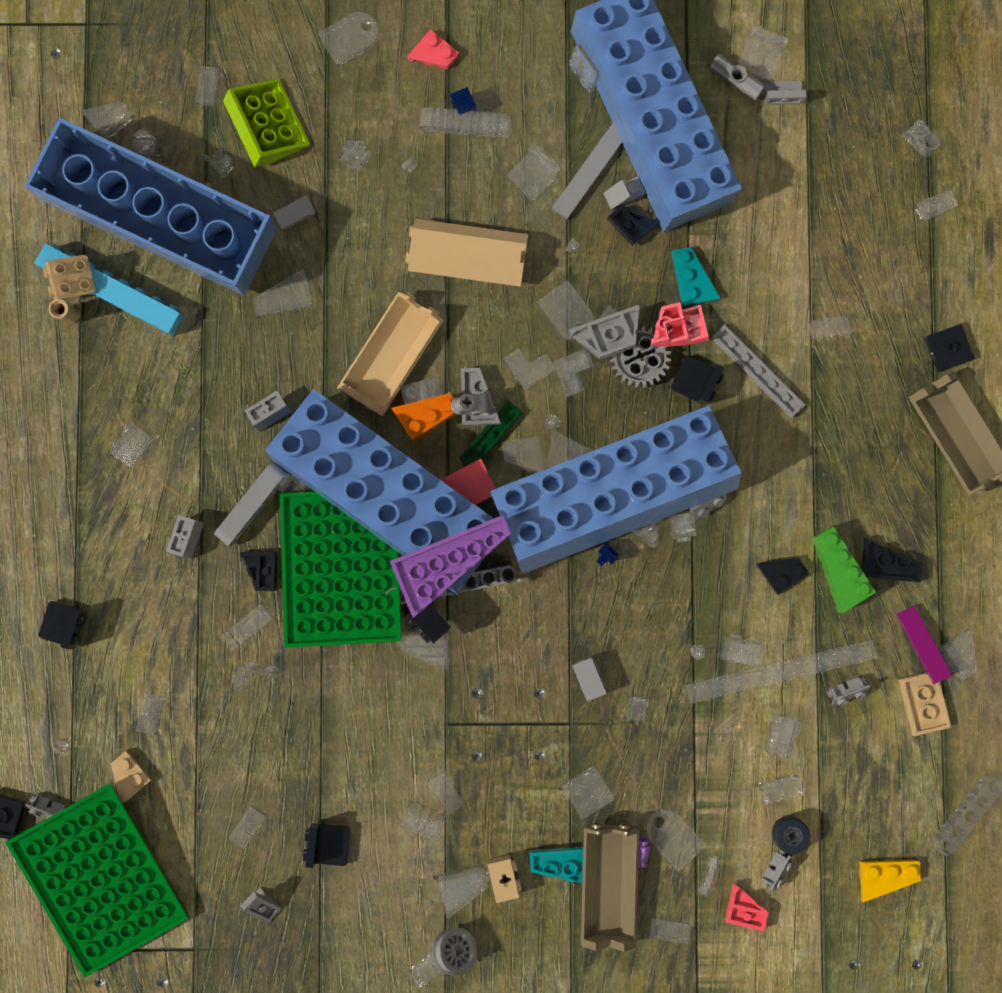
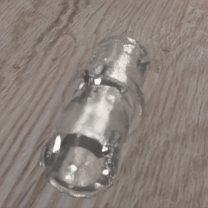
[698,854,721,897]

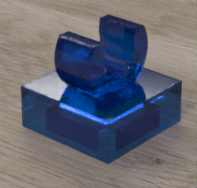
[596,542,620,566]

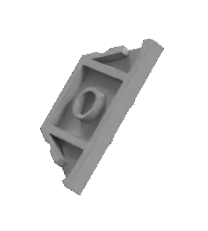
[569,305,639,360]

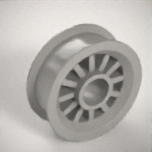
[432,928,477,975]

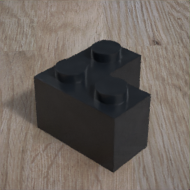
[405,604,451,644]

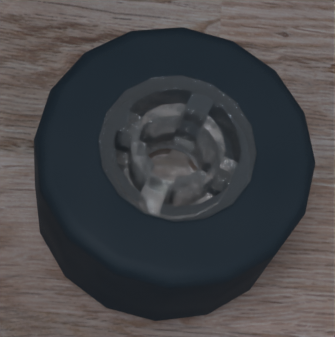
[772,816,810,854]

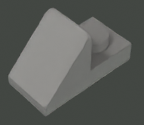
[603,177,646,210]
[241,888,282,923]

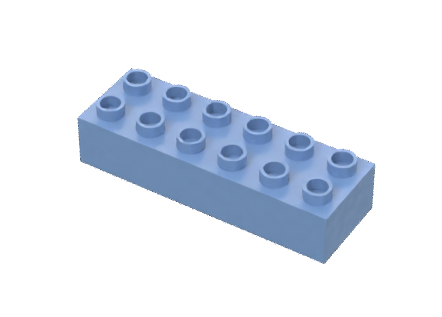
[571,0,742,232]
[24,117,278,296]
[265,389,494,595]
[490,406,741,574]

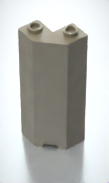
[908,371,1002,496]
[581,823,639,952]

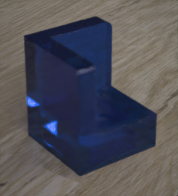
[450,87,477,116]

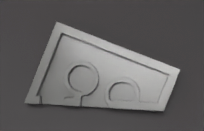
[461,368,501,426]

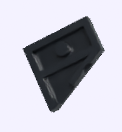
[607,205,659,246]
[240,552,278,591]
[756,558,810,595]

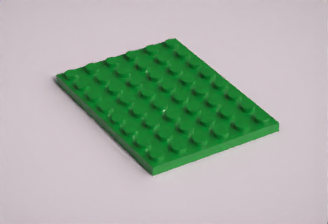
[280,492,402,648]
[5,782,190,978]

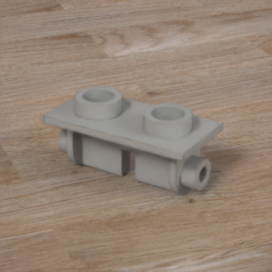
[827,677,870,706]
[25,794,67,817]
[761,849,794,891]

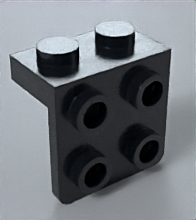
[671,356,724,405]
[38,601,87,649]
[303,823,351,868]

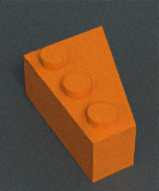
[391,393,457,443]

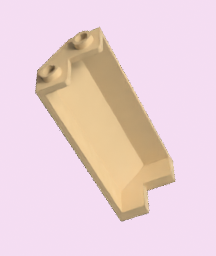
[405,219,528,287]
[337,292,444,416]

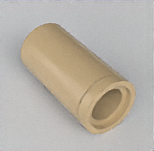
[49,299,80,324]

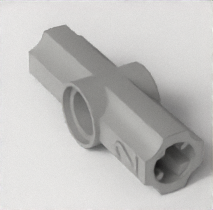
[709,54,765,100]

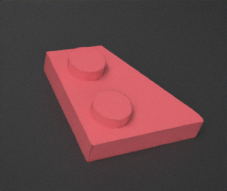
[407,29,459,69]
[725,883,768,931]

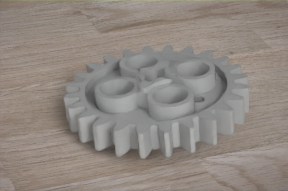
[609,326,671,388]

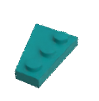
[671,247,720,307]
[529,847,583,883]

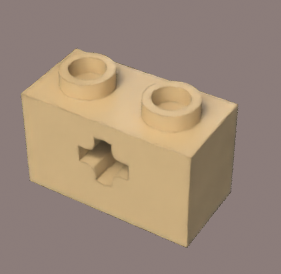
[487,855,522,903]

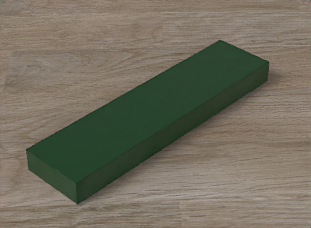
[459,400,523,465]

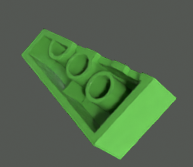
[812,527,876,613]

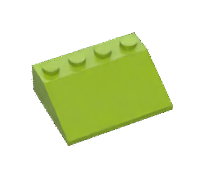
[223,78,310,168]

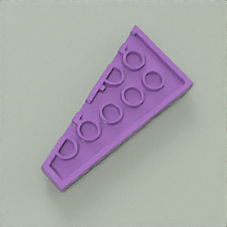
[390,515,511,618]

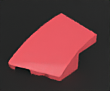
[651,302,709,347]
[441,459,496,505]

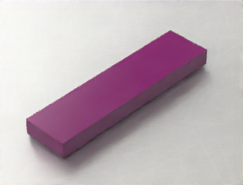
[896,606,952,684]

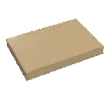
[898,672,952,736]

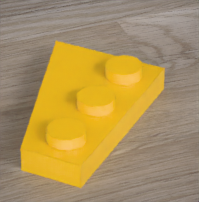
[859,860,921,903]

